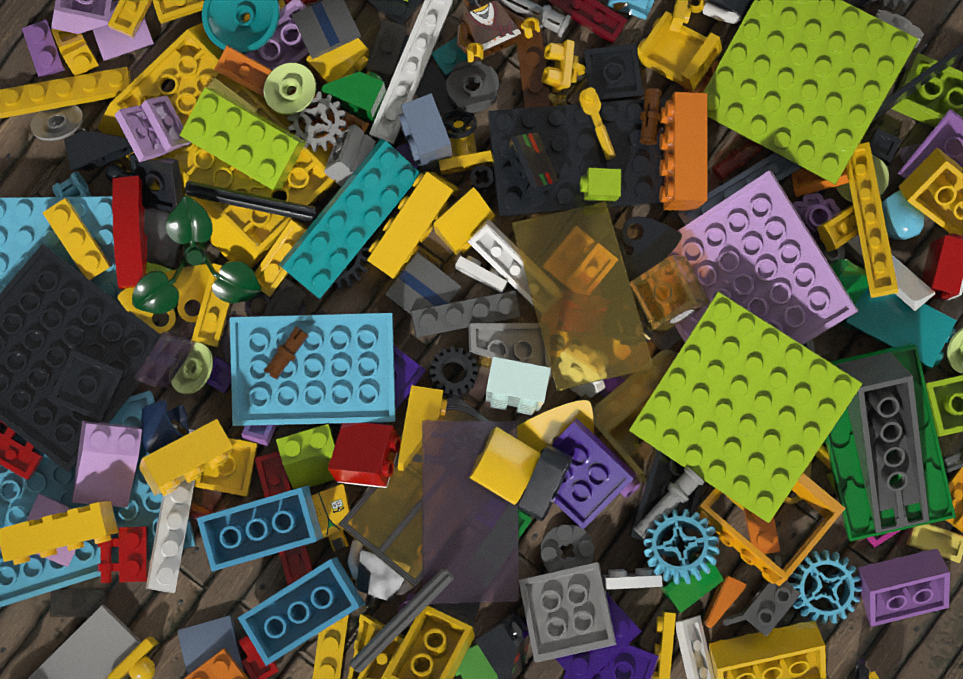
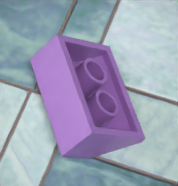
[859,549,950,627]

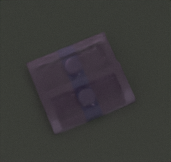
[134,331,195,388]

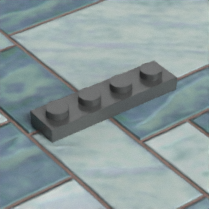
[411,291,521,337]

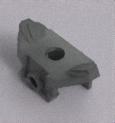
[722,556,801,637]

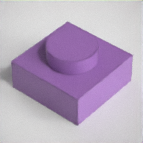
[241,425,277,446]

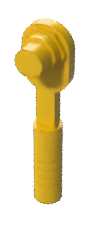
[579,87,616,160]

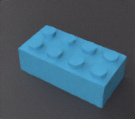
[197,486,323,572]
[238,557,365,666]

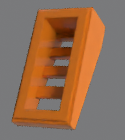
[702,575,747,628]

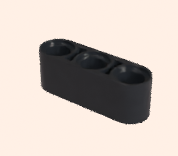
[518,444,573,522]

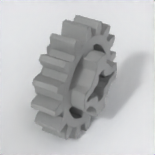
[287,92,347,152]

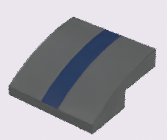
[292,0,361,59]
[384,252,461,315]

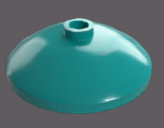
[202,0,280,54]

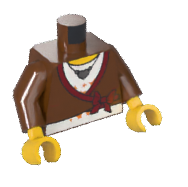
[457,0,540,63]

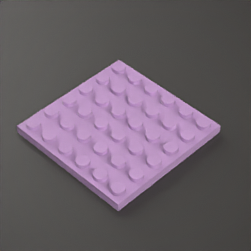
[646,171,858,345]

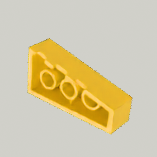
[367,172,461,279]
[0,501,119,565]

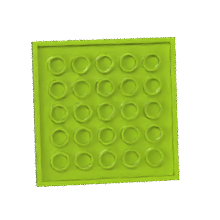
[703,0,919,185]
[629,292,863,523]

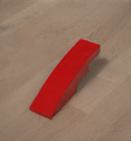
[112,176,148,289]

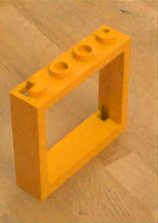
[696,473,845,586]

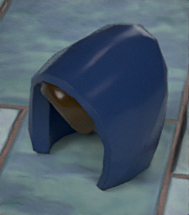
[140,400,189,454]

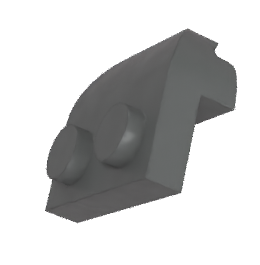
[144,207,180,268]

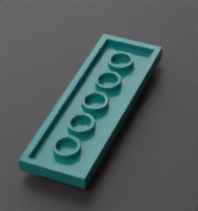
[278,139,421,299]

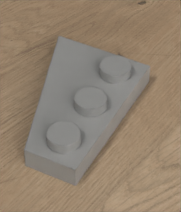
[468,323,551,377]

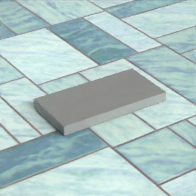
[28,604,142,679]

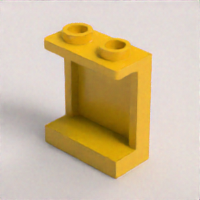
[637,11,722,91]

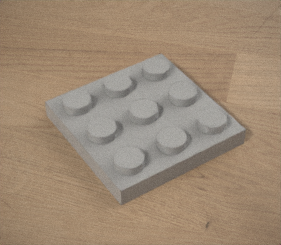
[519,562,617,663]

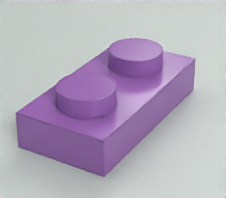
[22,20,66,79]

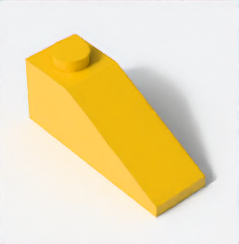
[398,385,447,471]

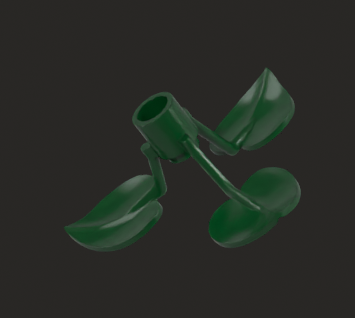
[132,195,261,314]

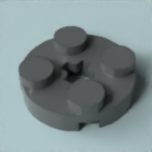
[446,60,499,113]
[541,524,595,573]

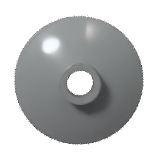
[30,105,83,141]

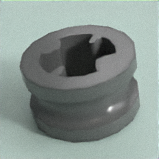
[942,452,963,473]

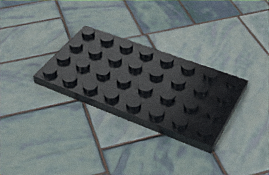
[487,97,708,218]

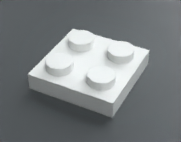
[602,568,662,589]

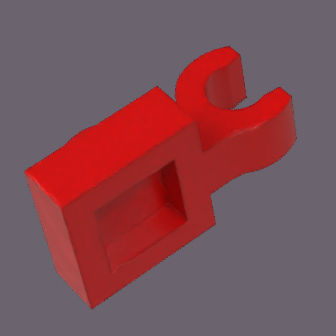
[239,635,280,679]

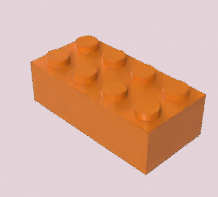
[659,92,707,211]

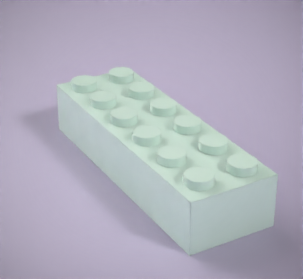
[486,357,551,415]

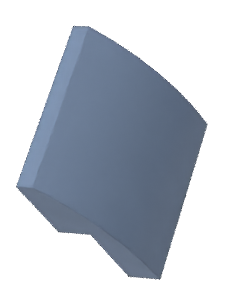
[177,616,245,674]

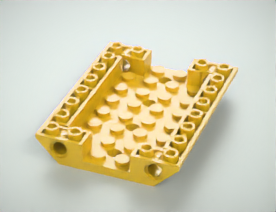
[97,23,339,268]

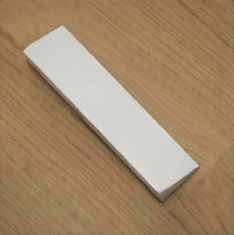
[468,219,563,315]
[844,234,935,311]

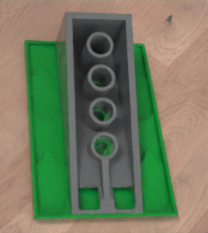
[825,343,956,541]

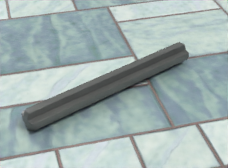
[350,568,454,673]

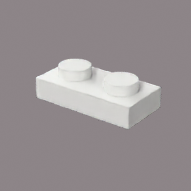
[455,255,508,293]

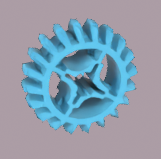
[644,509,719,585]
[789,550,862,624]

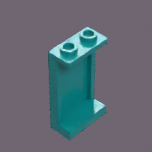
[840,287,956,370]

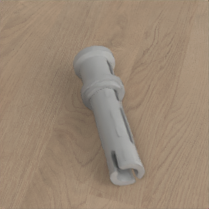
[491,0,571,38]
[633,466,705,539]

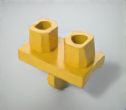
[542,39,586,93]

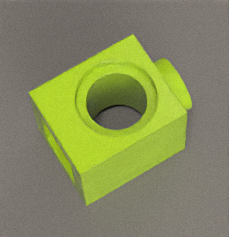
[580,168,621,201]

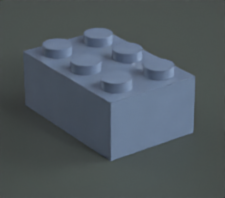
[398,93,452,172]

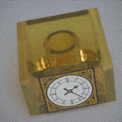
[629,255,710,330]

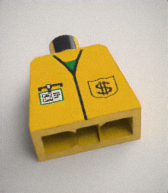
[312,484,354,551]

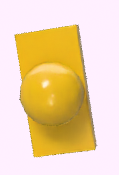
[107,636,159,679]

